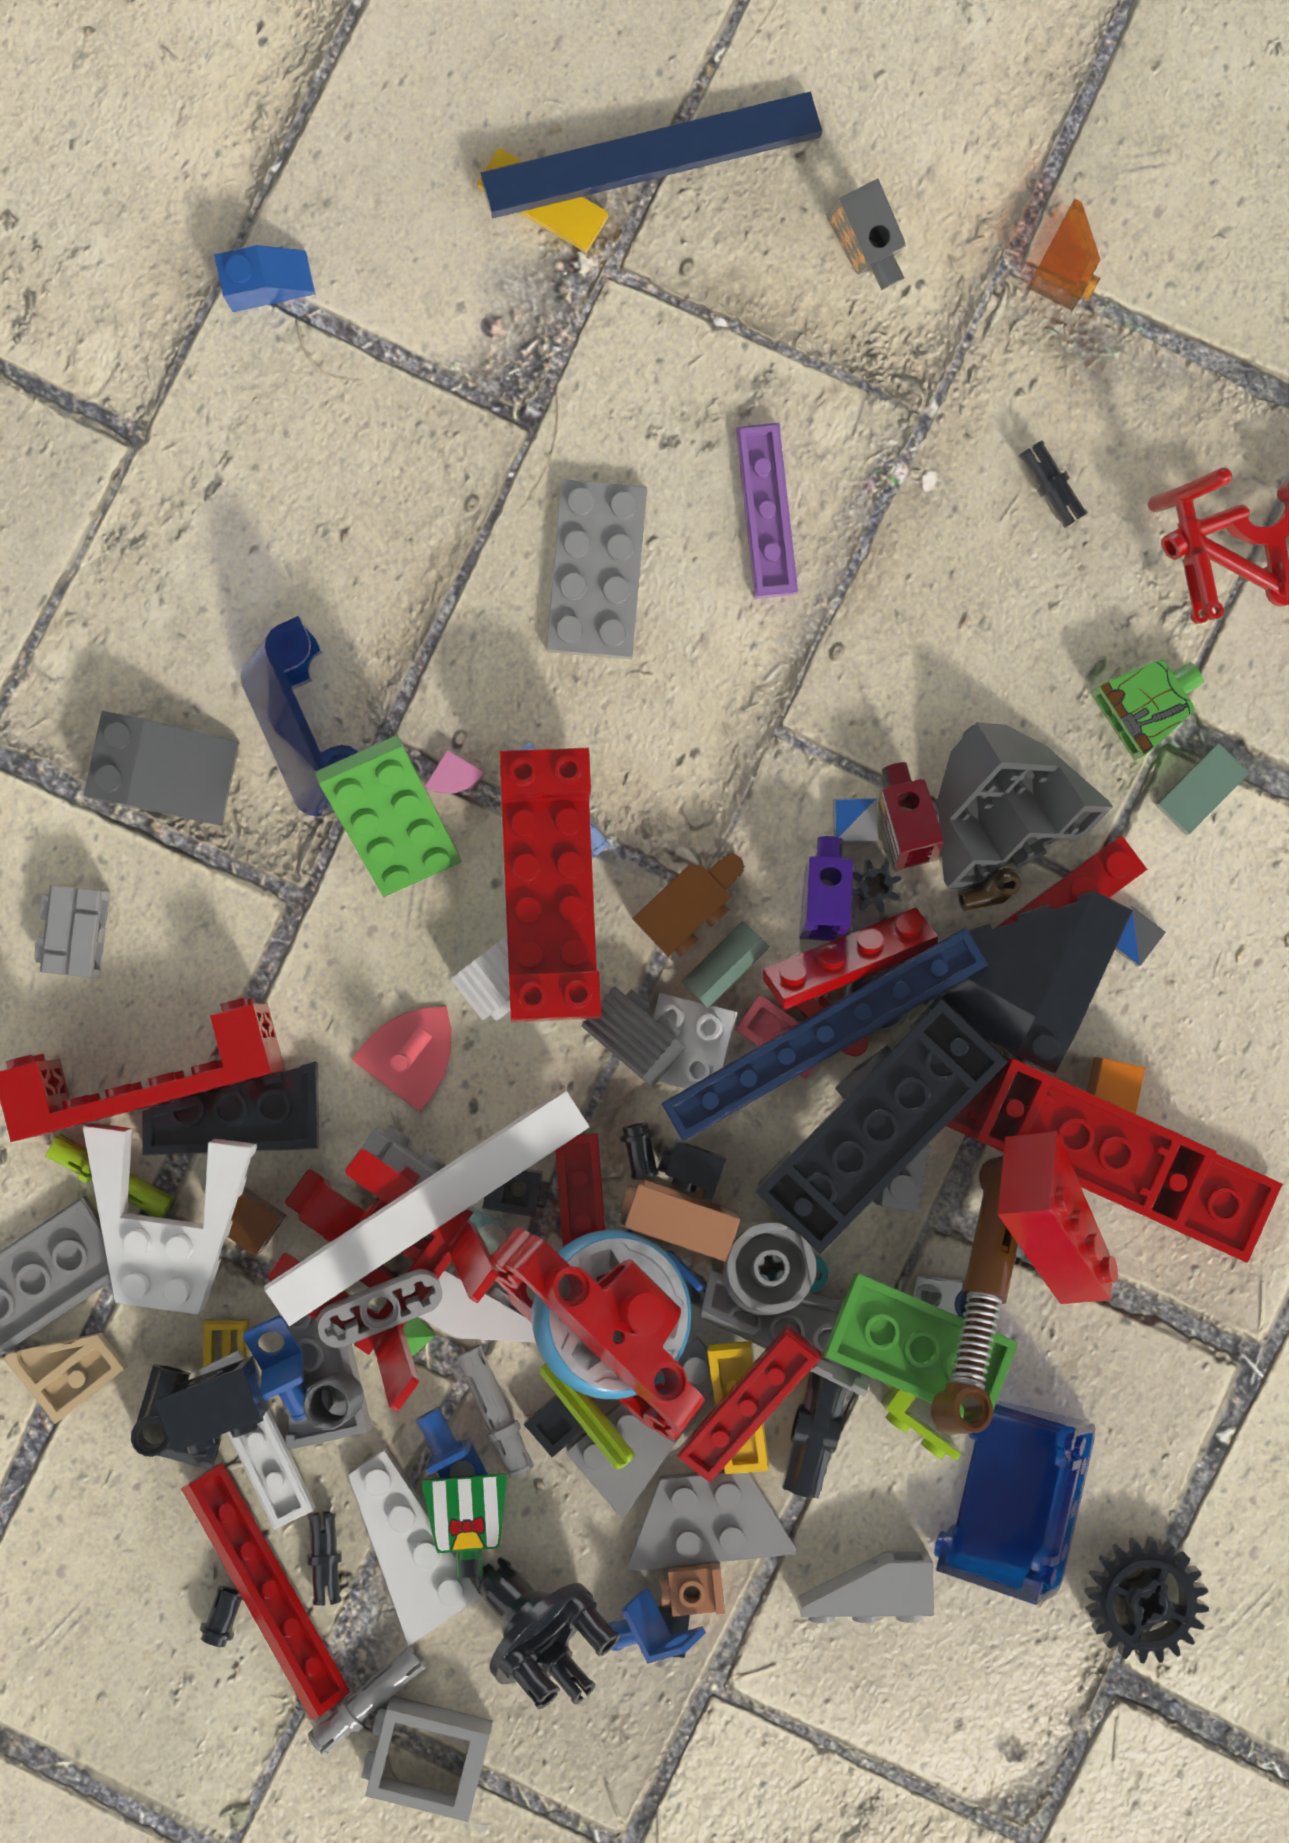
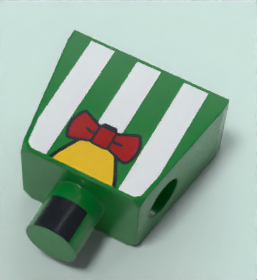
[422,1473,507,1578]

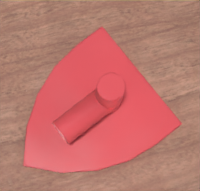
[352,1006,452,1112]

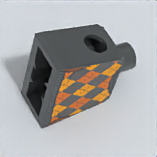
[826,178,906,291]

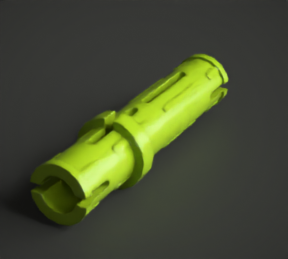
[46,1133,175,1218]

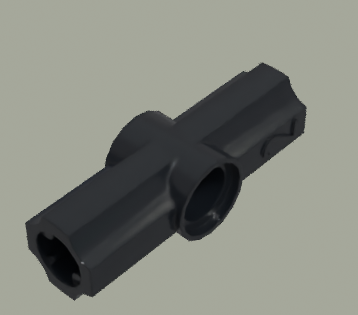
[782,1371,847,1499]

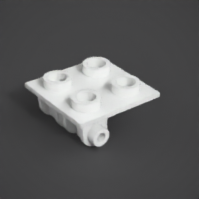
[653,993,738,1089]

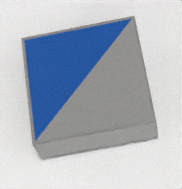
[833,798,878,843]

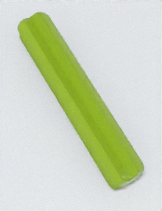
[539,1363,635,1470]

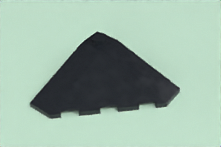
[910,890,1133,1074]

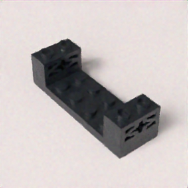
[756,995,1008,1254]

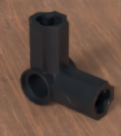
[131,1364,222,1469]

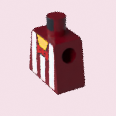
[878,762,944,871]

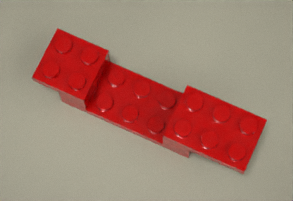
[946,1057,1283,1263]

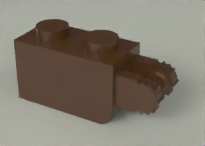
[632,853,745,957]

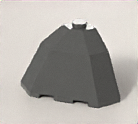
[937,722,1113,888]

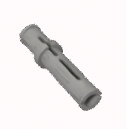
[456,1345,534,1478]
[308,1645,427,1756]

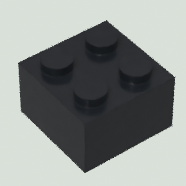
[155,1356,271,1454]

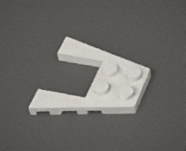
[83,1123,257,1315]

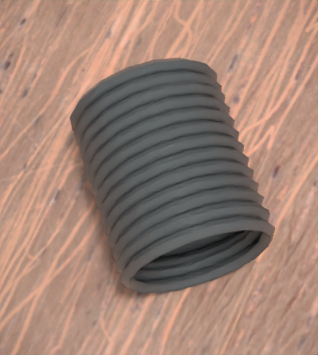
[303,1372,364,1430]

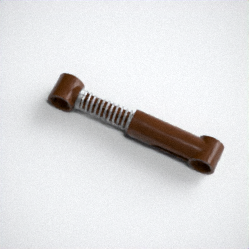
[931,1155,1018,1435]

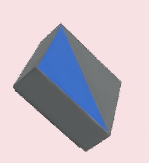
[1115,906,1166,967]

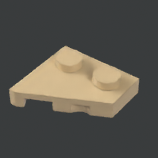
[4,1332,128,1424]

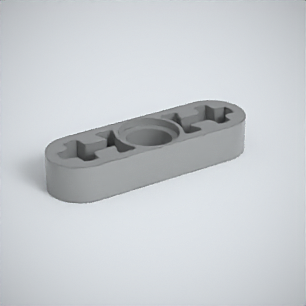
[317,1269,442,1348]

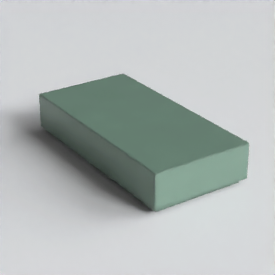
[1156,743,1249,835]
[681,921,770,1008]

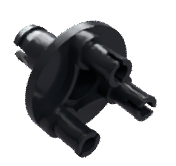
[473,1557,620,1710]

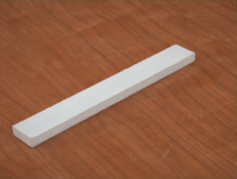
[264,1088,590,1326]

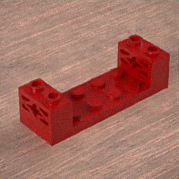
[500,748,601,1023]
[0,997,285,1142]

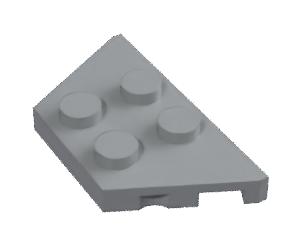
[628,1469,796,1571]

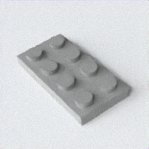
[547,479,647,660]

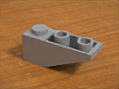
[798,1551,934,1623]

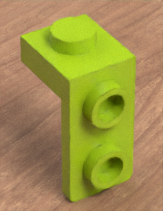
[881,1384,961,1461]

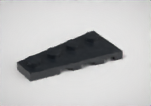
[142,1061,319,1156]

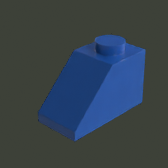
[214,245,316,312]

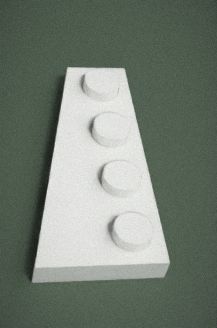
[348,1447,482,1646]

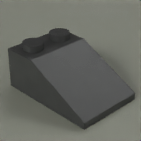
[83,711,240,826]

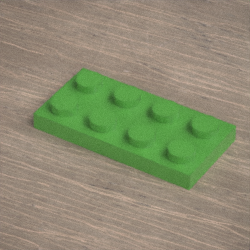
[315,735,462,897]
[822,1273,1019,1417]

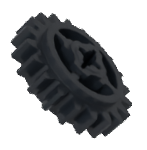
[1084,1536,1209,1664]

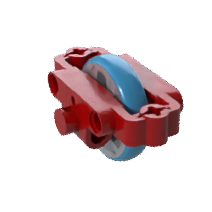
[491,1227,705,1441]

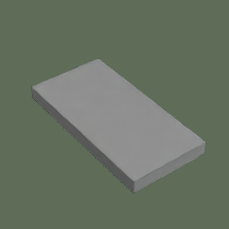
[0,1196,111,1356]

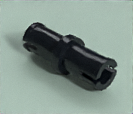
[1019,440,1088,528]
[306,1511,342,1606]

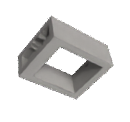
[361,1695,493,1822]

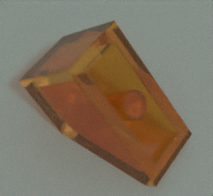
[1028,198,1101,311]

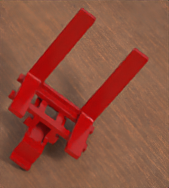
[268,1148,499,1412]

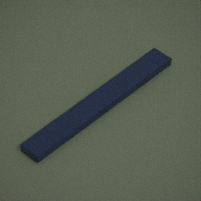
[480,91,822,219]
[661,927,988,1142]

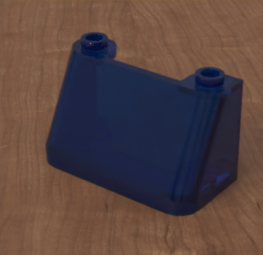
[240,616,358,817]
[934,1400,1096,1605]

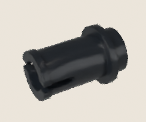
[620,1122,659,1180]
[200,1586,243,1647]

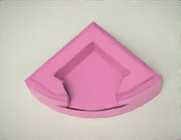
[425,750,485,794]

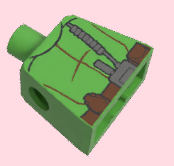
[1090,659,1204,761]

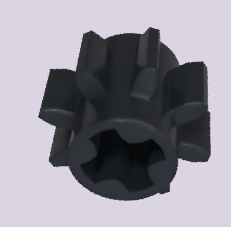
[852,859,901,913]

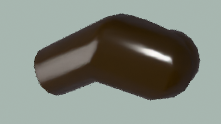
[958,868,1021,911]

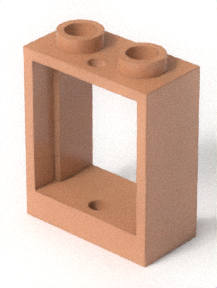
[619,1179,741,1262]

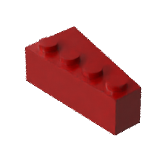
[997,1131,1118,1304]

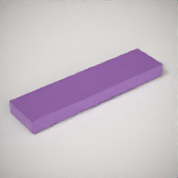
[736,423,798,599]

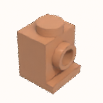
[660,1562,725,1617]

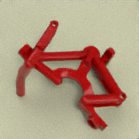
[1147,467,1289,624]

